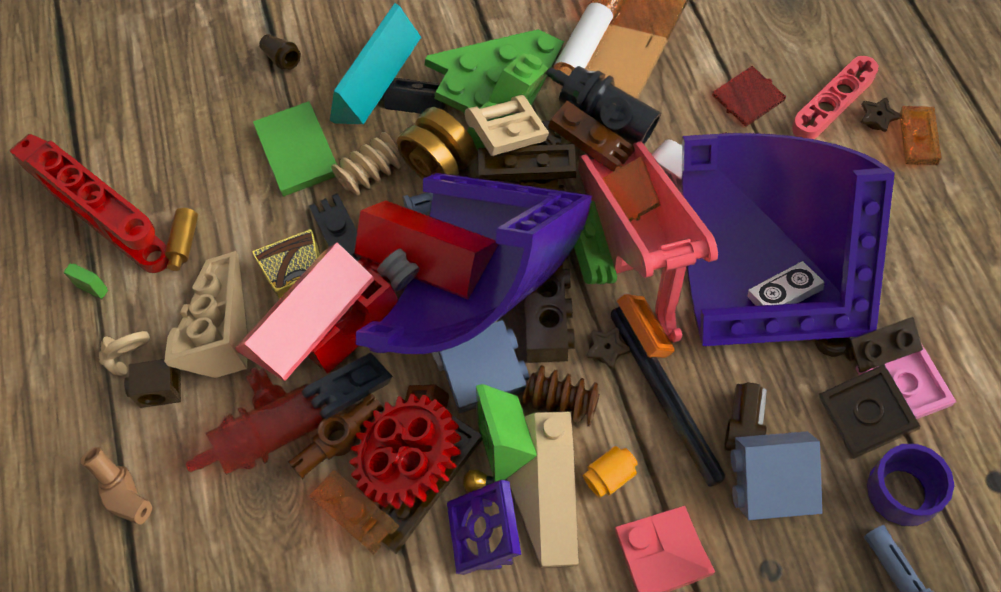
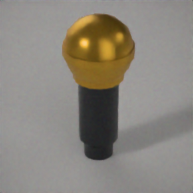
[463,469,512,493]

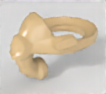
[99,331,150,376]

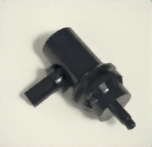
[546,65,662,145]

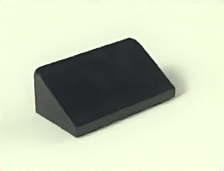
[385,78,445,114]

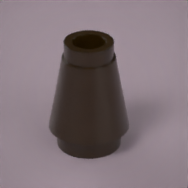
[259,34,301,70]

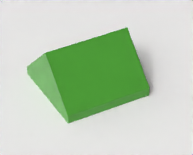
[476,384,537,482]

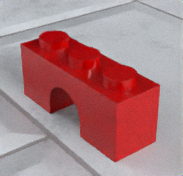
[308,268,398,374]

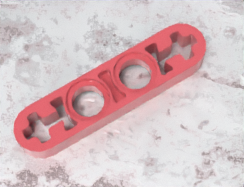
[792,56,878,139]

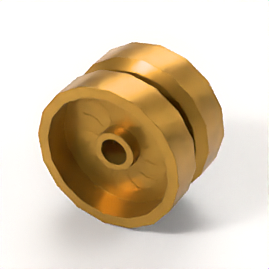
[396,107,477,179]

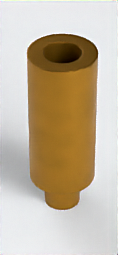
[165,208,198,271]

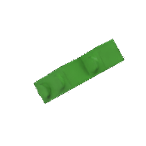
[467,53,548,150]

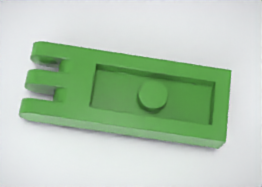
[574,201,617,284]

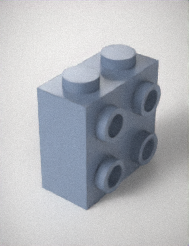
[438,320,529,414]
[731,431,822,520]

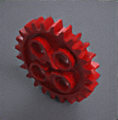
[349,394,462,509]

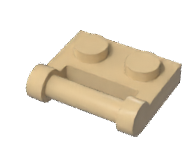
[465,95,549,156]

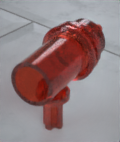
[185,367,323,475]

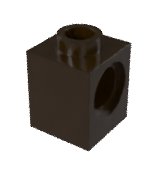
[124,359,181,408]

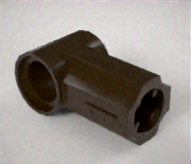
[724,382,767,451]

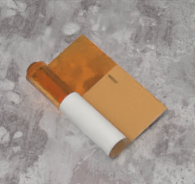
[553,0,688,99]

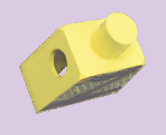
[252,229,320,299]

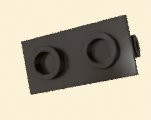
[844,317,923,373]

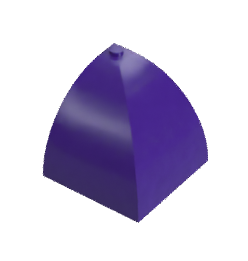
[682,133,895,346]
[356,173,592,354]

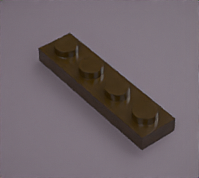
[366,416,482,554]

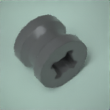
[377,249,420,291]

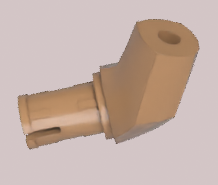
[80,447,152,525]

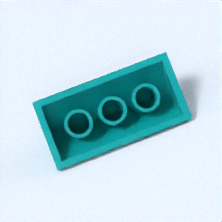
[330,3,421,124]

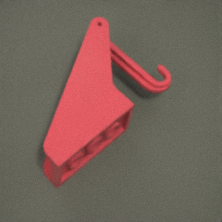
[578,142,718,343]

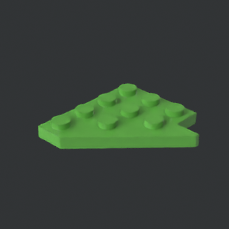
[424,29,564,113]

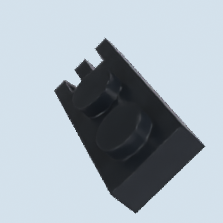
[309,193,361,261]
[301,352,393,420]

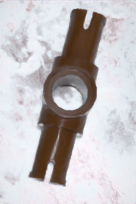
[288,393,384,479]

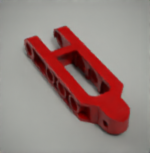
[9,134,169,273]

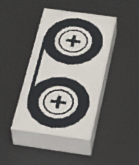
[748,261,824,306]

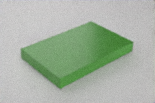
[253,101,337,197]

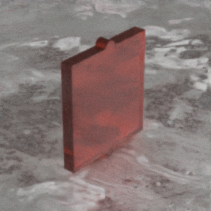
[712,66,786,127]

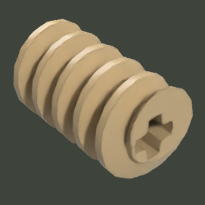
[331,132,401,196]

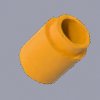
[582,446,638,498]

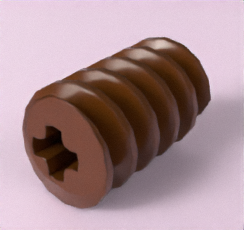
[522,365,600,427]

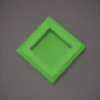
[64,263,108,299]

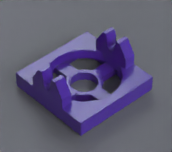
[447,480,522,575]

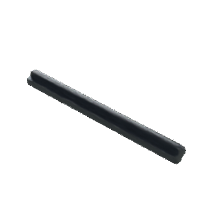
[611,306,725,487]

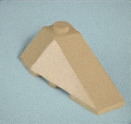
[164,251,248,378]
[507,412,579,568]

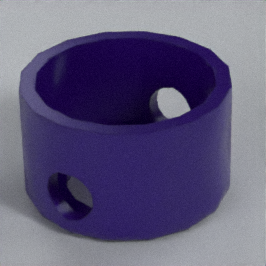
[867,444,955,526]

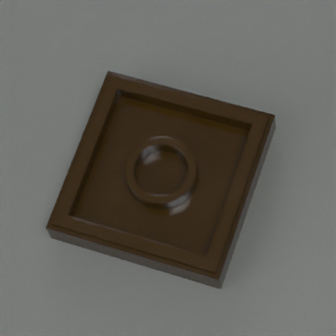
[819,364,921,459]

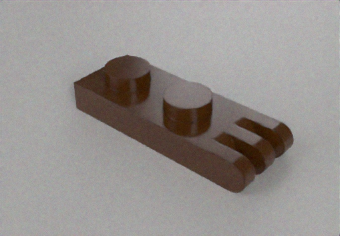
[548,101,635,172]

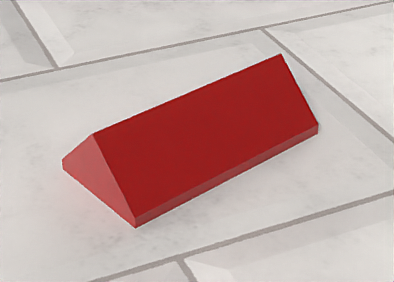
[354,200,498,300]

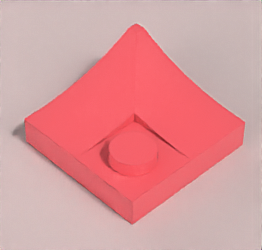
[615,506,715,592]

